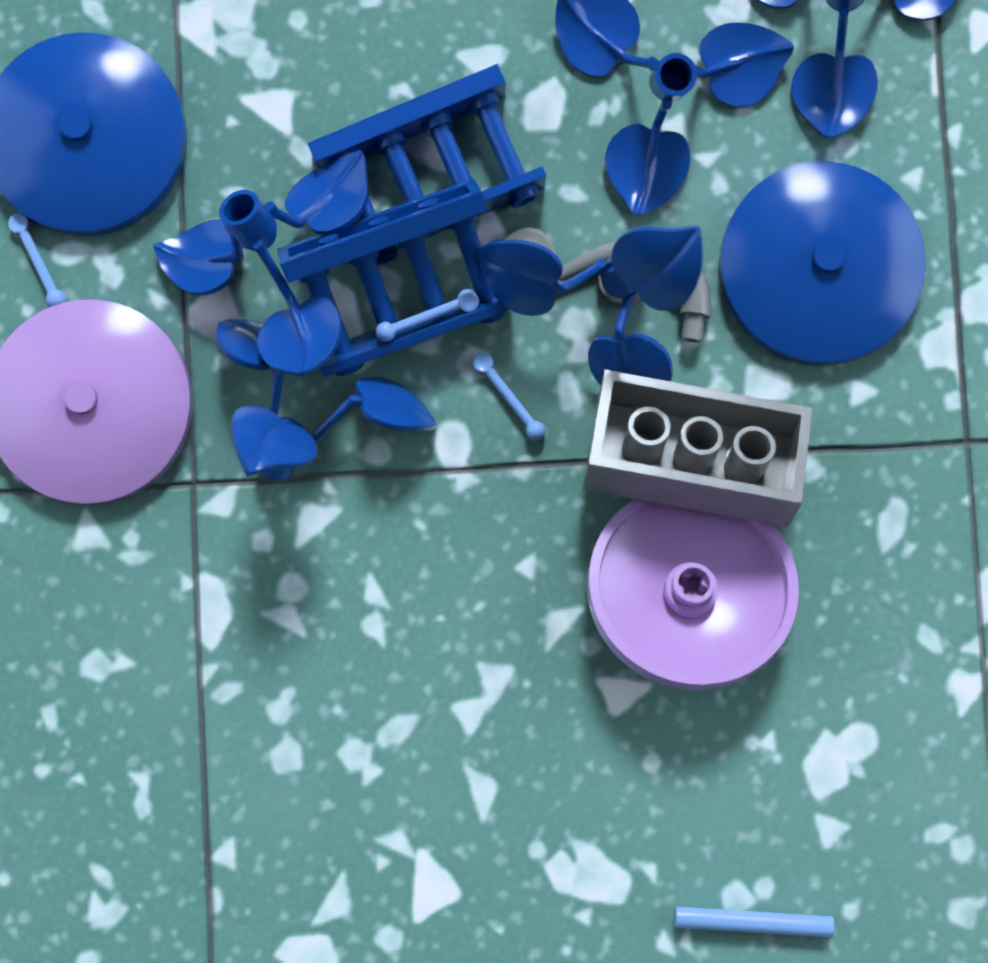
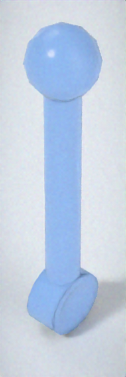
[8,213,66,307]
[375,289,479,342]
[473,352,546,441]

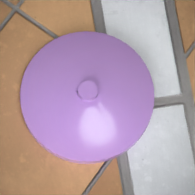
[0,299,193,505]
[587,499,799,691]

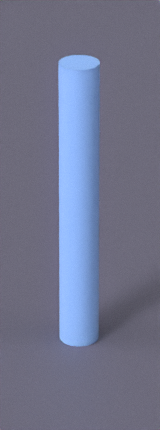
[674,907,834,938]

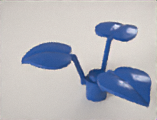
[555,0,794,215]
[757,0,957,138]
[153,150,369,377]
[477,225,703,386]
[215,319,437,480]

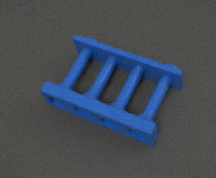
[307,64,546,266]
[277,179,509,377]

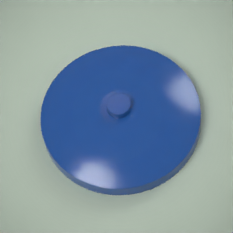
[0,32,187,236]
[719,161,926,366]

